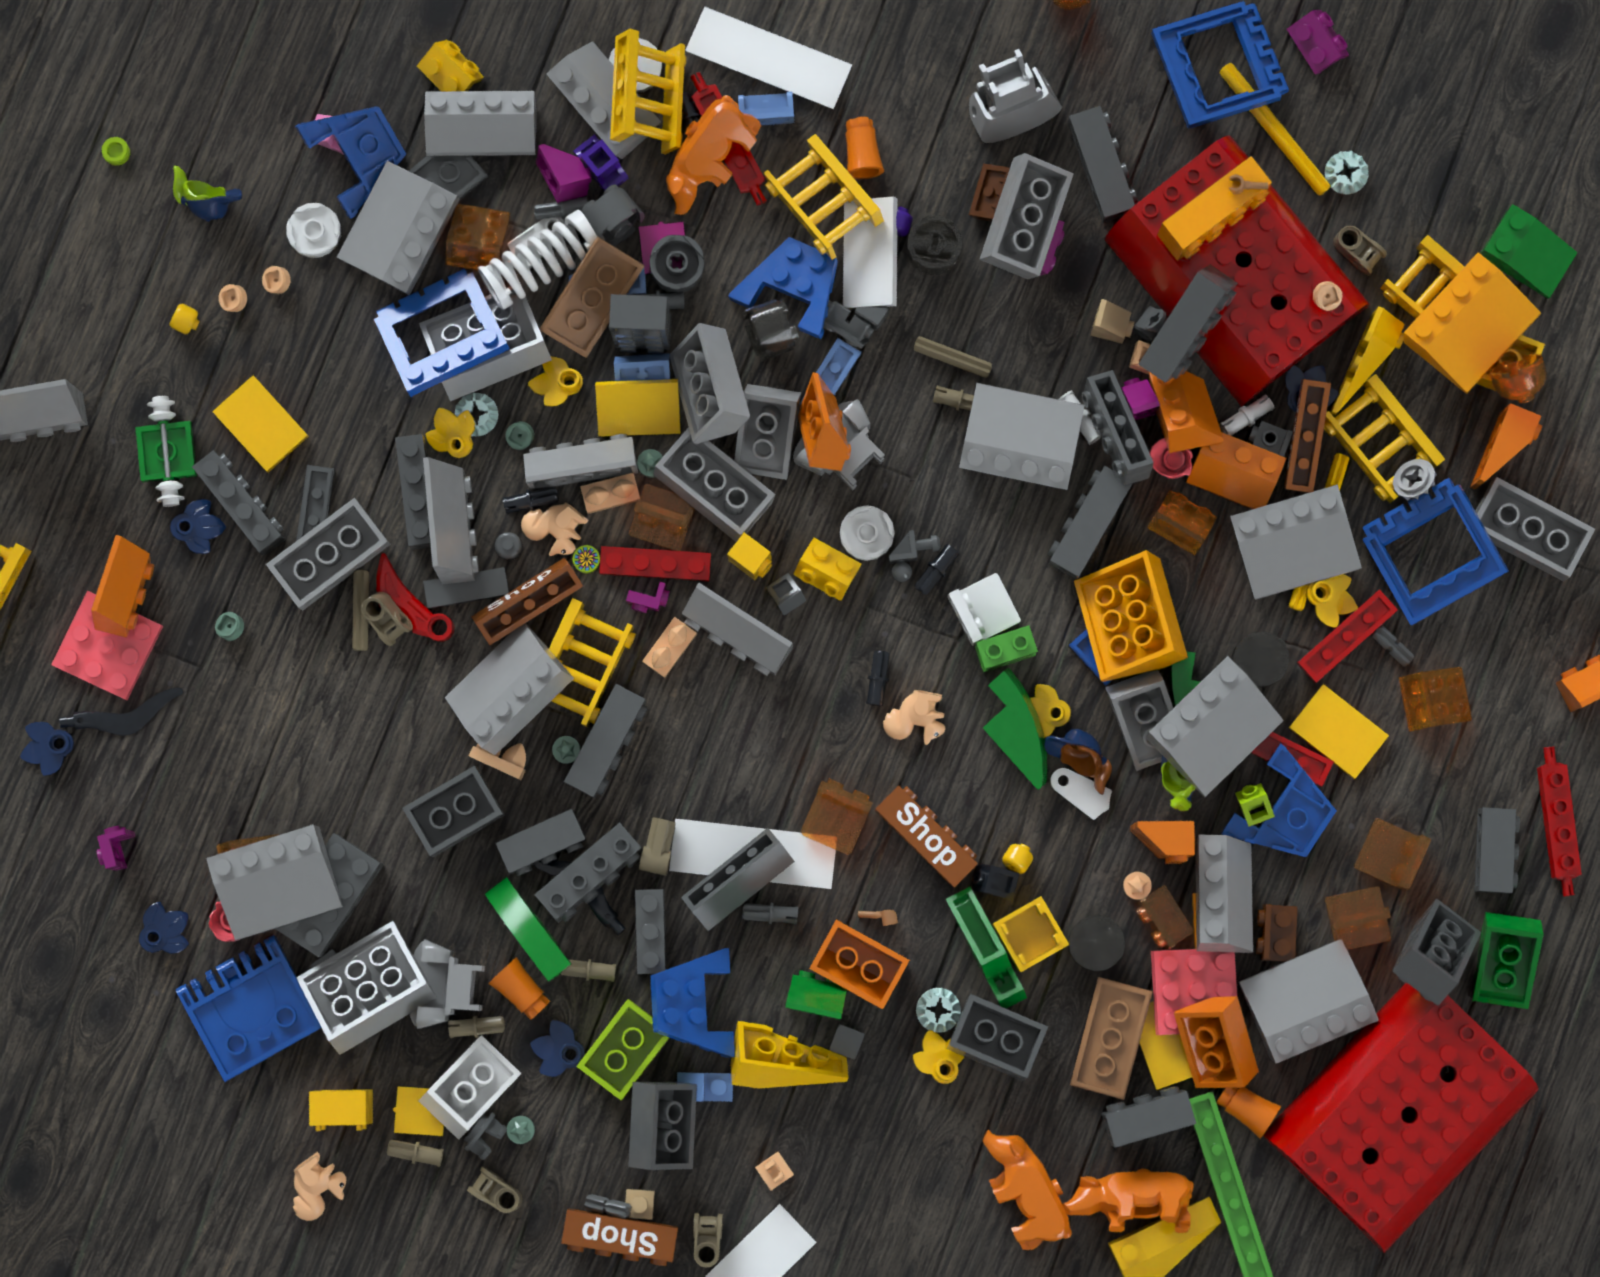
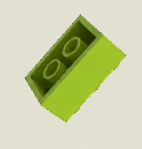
[576,999,669,1100]

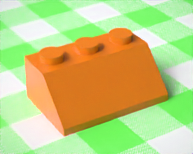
[1149,371,1224,453]
[798,372,851,471]
[1186,432,1287,509]
[91,535,154,638]
[1556,655,1600,712]
[1130,821,1195,864]
[809,920,910,1010]
[1174,996,1259,1088]

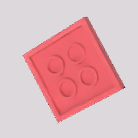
[51,590,163,700]
[1151,949,1237,1035]

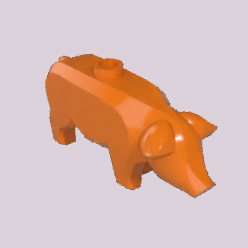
[666,95,761,215]
[982,1130,1072,1250]
[1062,1169,1194,1233]

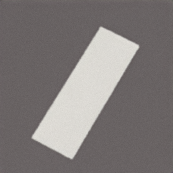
[685,7,852,109]
[669,819,837,889]
[705,1204,816,1277]

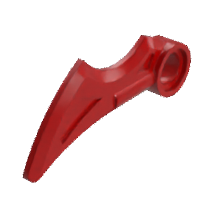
[376,553,455,642]

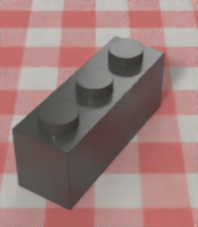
[1474,807,1520,894]
[496,809,587,877]
[635,889,667,974]

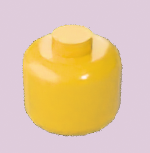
[170,304,200,334]
[1002,844,1033,874]

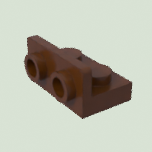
[969,163,1010,221]
[1256,904,1297,962]

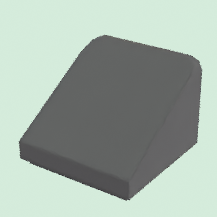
[855,307,889,331]
[765,573,806,615]
[829,1024,865,1060]

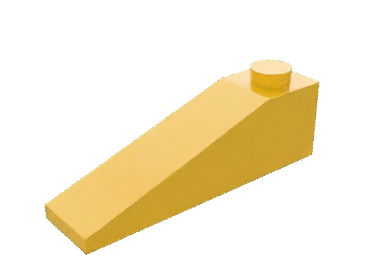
[1330,306,1405,417]
[731,1021,848,1088]
[1108,1197,1221,1277]

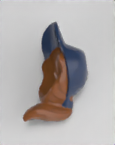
[1044,729,1112,795]

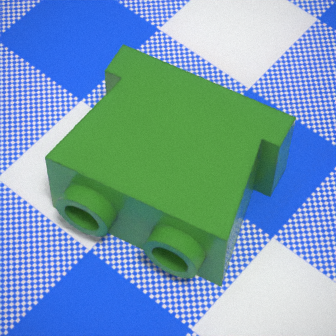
[975,625,1038,673]

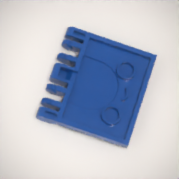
[176,935,322,1082]

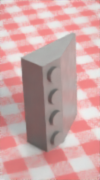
[337,161,460,295]
[419,286,552,401]
[0,379,88,442]
[959,383,1085,490]
[423,457,479,584]
[1230,485,1362,600]
[445,623,574,755]
[1146,656,1284,797]
[206,824,343,941]
[296,921,437,1055]
[1239,939,1379,1063]

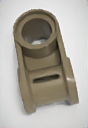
[1333,225,1387,276]
[361,592,413,646]
[467,1166,522,1213]
[693,1213,723,1268]

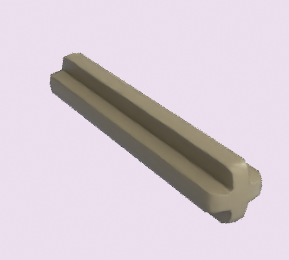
[914,336,992,378]
[352,570,369,651]

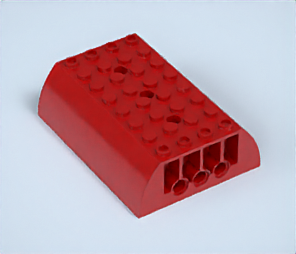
[1104,135,1370,407]
[1263,983,1538,1253]

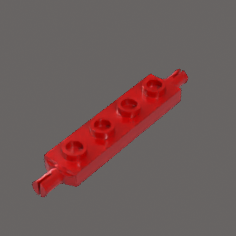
[690,72,767,206]
[1537,746,1582,897]

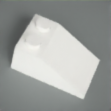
[419,1035,521,1139]

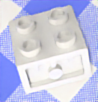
[948,573,1021,646]

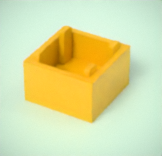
[991,896,1069,973]
[309,1089,373,1131]

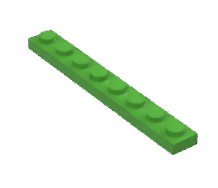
[1189,1091,1273,1277]

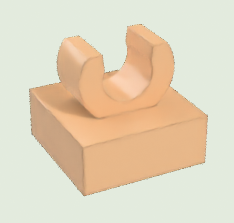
[755,1151,794,1190]

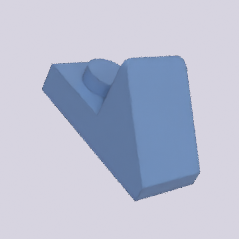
[677,1072,733,1102]

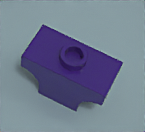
[573,134,628,191]

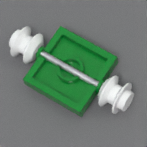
[135,396,197,507]

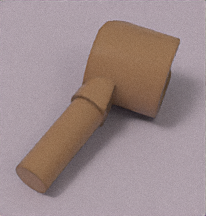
[1229,174,1268,194]
[858,910,898,926]

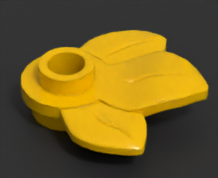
[528,357,583,406]
[426,408,475,458]
[1306,574,1358,628]
[1031,684,1071,738]
[913,1030,964,1084]

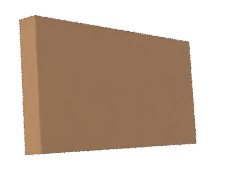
[540,236,644,358]
[1070,977,1153,1100]

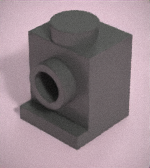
[1248,421,1293,457]

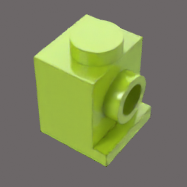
[1235,783,1275,827]

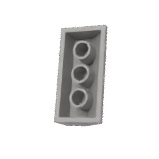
[546,41,663,159]
[424,91,537,156]
[669,323,750,444]
[523,434,639,490]
[682,583,793,676]
[1195,835,1253,953]

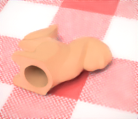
[521,502,589,556]
[883,690,946,745]
[293,1152,347,1221]

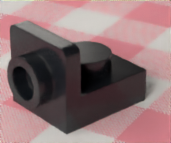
[972,864,1020,900]

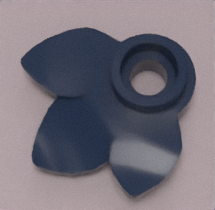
[1285,365,1338,413]
[170,499,226,554]
[20,722,74,776]
[139,902,189,954]
[530,1020,585,1077]

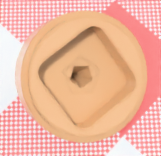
[262,266,291,294]
[1313,281,1342,311]
[219,284,247,312]
[1123,872,1152,900]

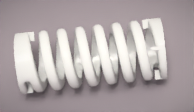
[478,210,597,310]

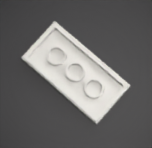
[843,196,897,310]

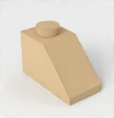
[1091,299,1134,344]

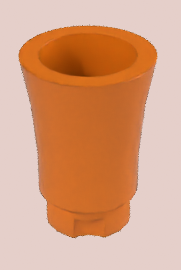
[846,117,884,179]
[488,957,550,1020]
[1216,1088,1281,1139]

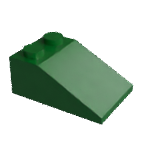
[1480,204,1578,299]
[1472,912,1544,1009]
[785,970,847,1019]

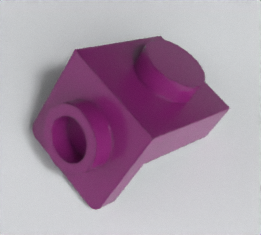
[626,582,670,613]

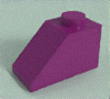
[536,144,592,203]
[1121,378,1160,421]

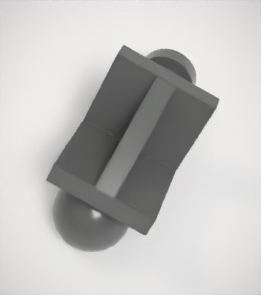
[889,530,941,582]

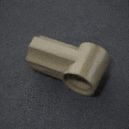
[639,817,676,876]

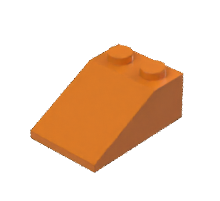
[1470,403,1542,489]

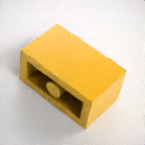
[727,532,772,580]

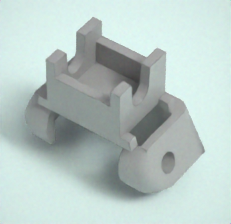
[969,49,1062,143]
[793,399,885,491]
[410,939,486,1029]

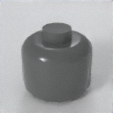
[495,532,523,561]

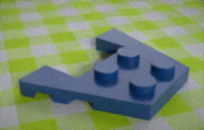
[295,106,406,219]
[728,237,838,340]
[1221,743,1337,857]
[650,948,735,1058]

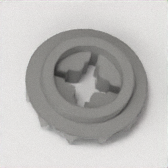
[1393,459,1437,500]

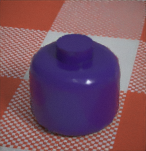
[896,206,913,237]

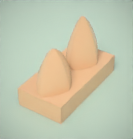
[580,473,641,514]
[642,617,697,678]
[469,743,526,780]

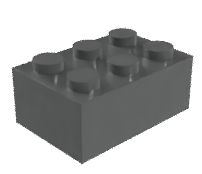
[402,766,505,857]
[947,994,1048,1082]
[628,1082,697,1170]
[1101,1086,1196,1147]

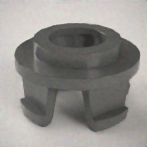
[464,1112,507,1160]

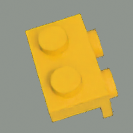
[417,40,484,91]
[794,538,862,601]

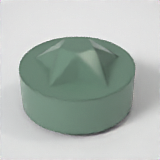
[505,421,534,450]
[637,449,663,478]
[215,612,244,641]
[552,736,581,764]
[507,1116,535,1144]

